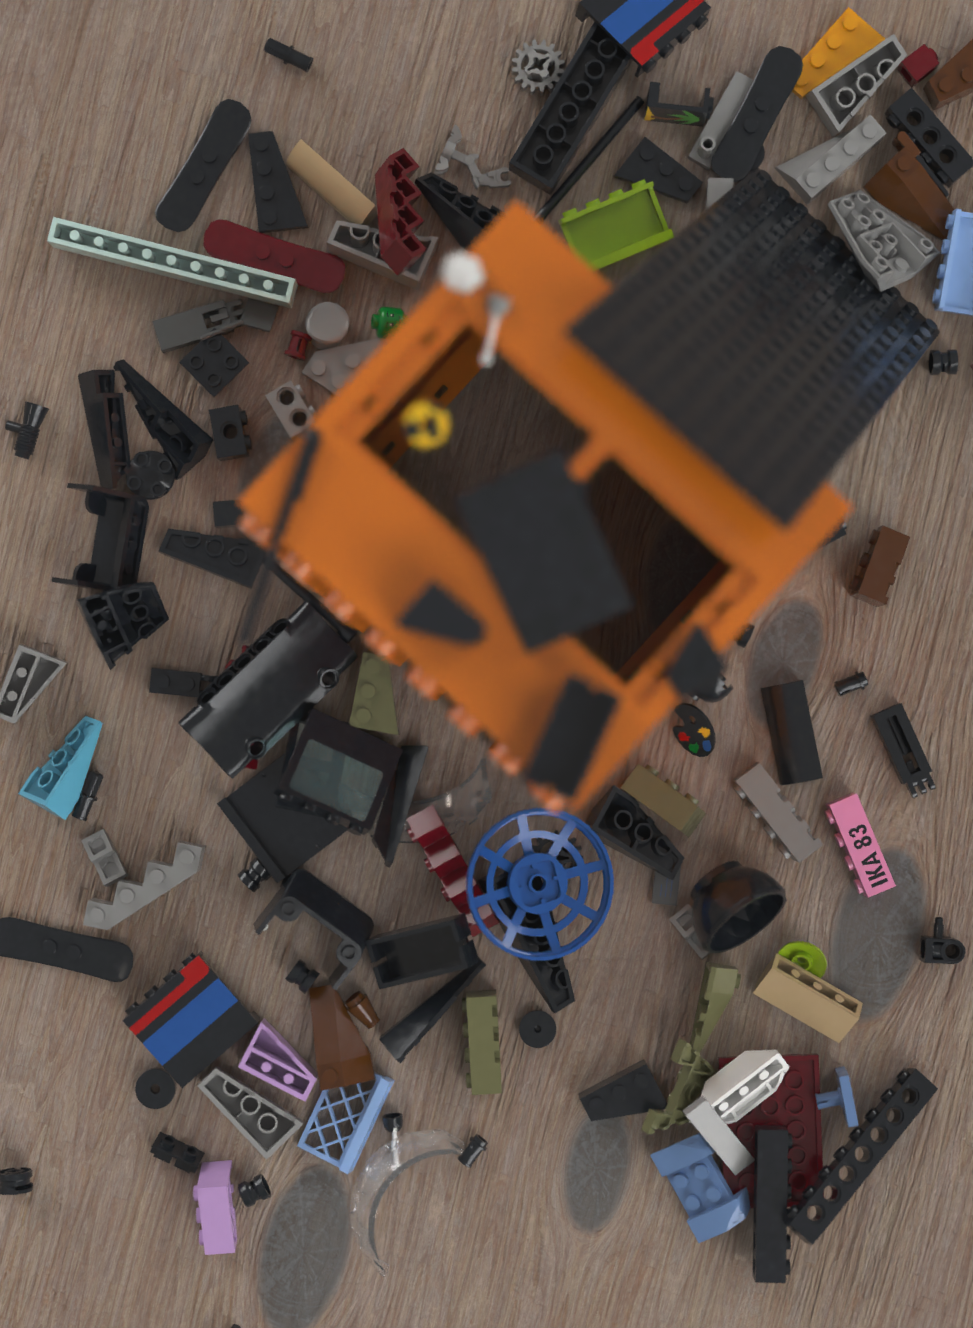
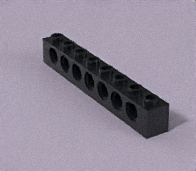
[783,1068,938,1245]

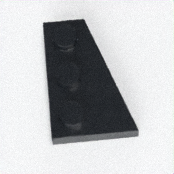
[614,137,703,204]

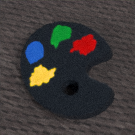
[673,703,716,757]

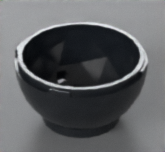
[690,861,787,953]

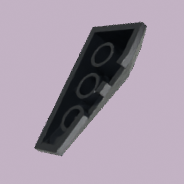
[585,786,684,880]

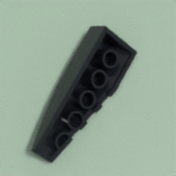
[478,861,575,1013]

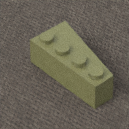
[462,990,502,1095]

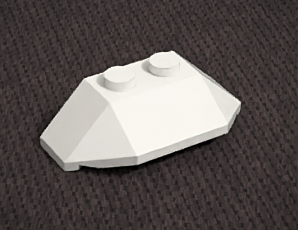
[701,1050,789,1124]

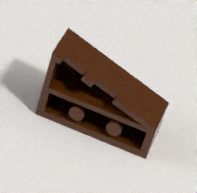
[923,39,973,111]
[849,525,910,607]

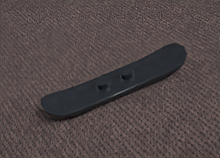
[711,46,803,182]
[155,99,252,232]
[0,917,133,982]

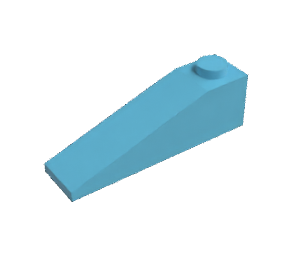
[18,716,103,820]

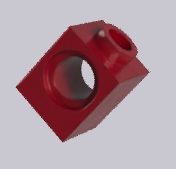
[897,44,940,88]

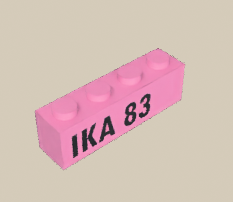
[824,793,896,898]

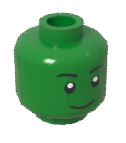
[371,307,408,339]

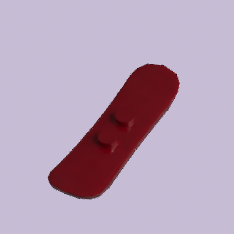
[203,219,345,293]

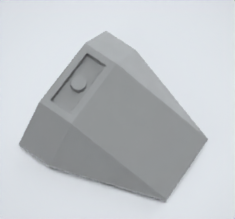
[828,190,940,292]

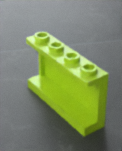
[558,179,674,271]

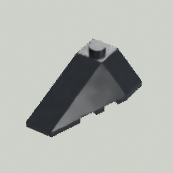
[415,173,504,252]

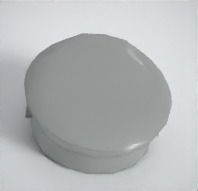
[305,302,349,350]

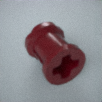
[284,330,312,361]

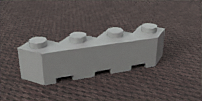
[83,841,206,930]

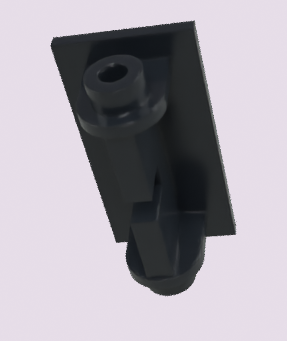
[150,1132,205,1174]

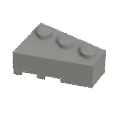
[0,644,67,724]

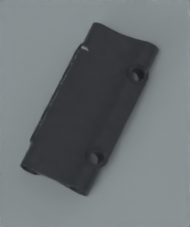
[178,601,358,779]

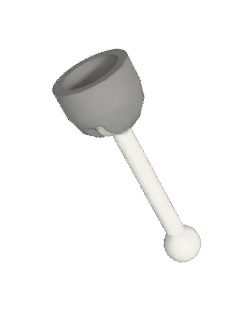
[481,294,512,365]

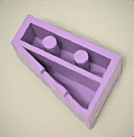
[238,1018,318,1102]
[193,1160,237,1255]

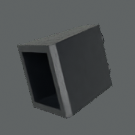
[395,579,487,648]

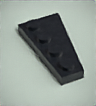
[159,528,268,589]

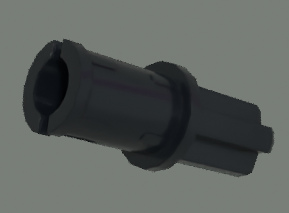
[264,38,313,72]
[72,771,103,821]

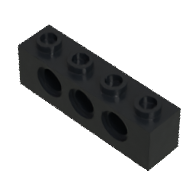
[885,88,973,188]

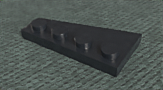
[248,131,308,233]

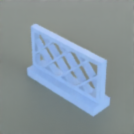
[297,1072,395,1174]

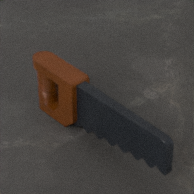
[892,131,949,197]

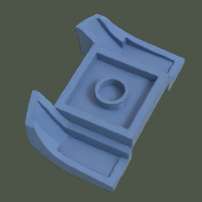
[650,1133,750,1243]

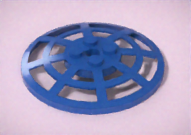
[466,808,614,960]

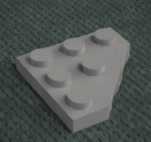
[302,338,387,395]

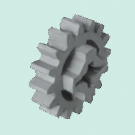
[511,39,565,95]

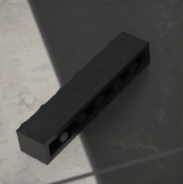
[752,1125,793,1283]

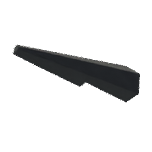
[113,359,213,480]
[379,958,486,1064]

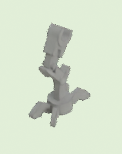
[434,125,511,190]

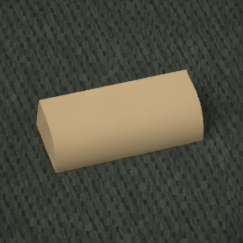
[286,139,378,226]
[753,953,863,1043]

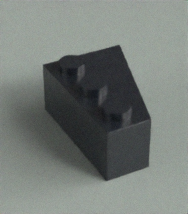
[578,1059,667,1121]

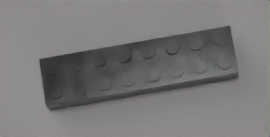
[509,21,633,195]

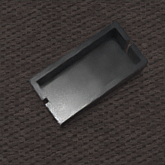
[521,673,623,803]
[365,913,479,990]

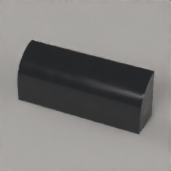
[761,680,823,785]

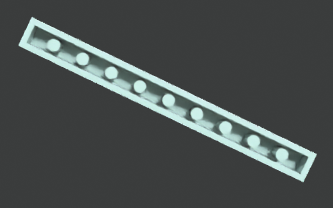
[47,217,298,309]

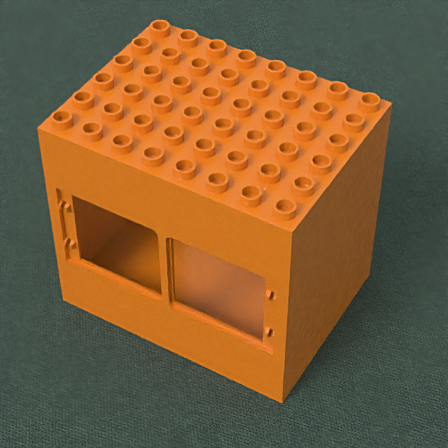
[238,200,854,814]

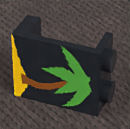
[644,82,714,127]

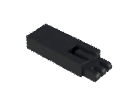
[871,703,936,798]

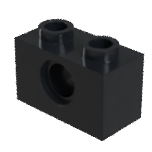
[209,405,252,462]

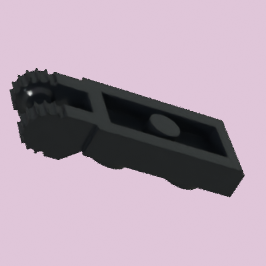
[149,668,218,697]

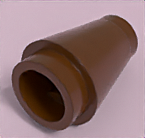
[345,991,380,1029]

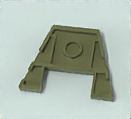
[641,1038,717,1135]

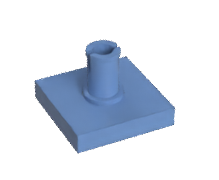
[815,1066,859,1127]

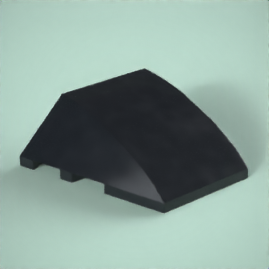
[76,582,169,670]

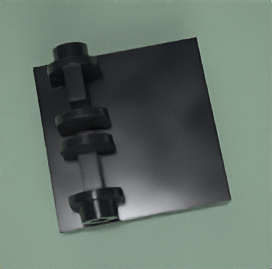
[179,328,249,397]

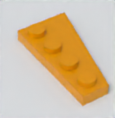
[792,7,885,99]

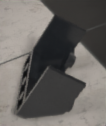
[52,483,149,591]
[253,869,374,990]

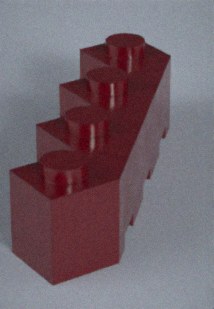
[375,148,427,276]
[407,805,499,937]

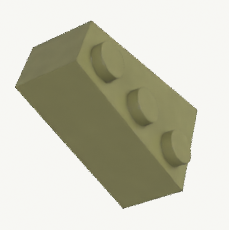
[349,652,399,735]
[621,764,706,837]

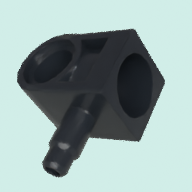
[920,917,966,964]

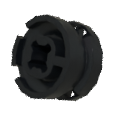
[0,1167,33,1195]

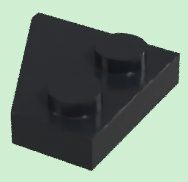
[665,623,729,700]

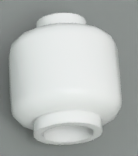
[440,252,485,294]

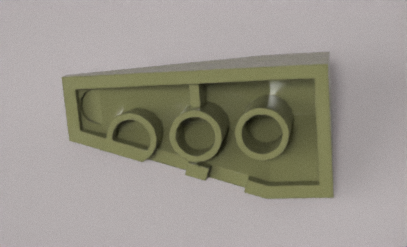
[690,961,741,1054]

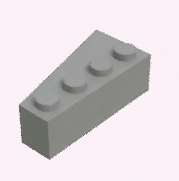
[733,762,824,863]

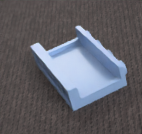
[932,209,973,316]

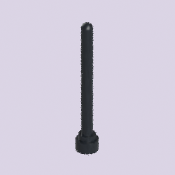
[263,560,359,644]

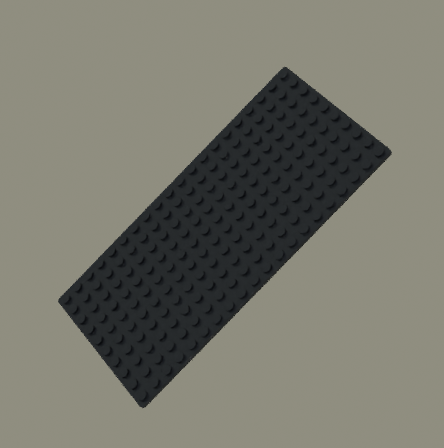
[564,168,940,531]

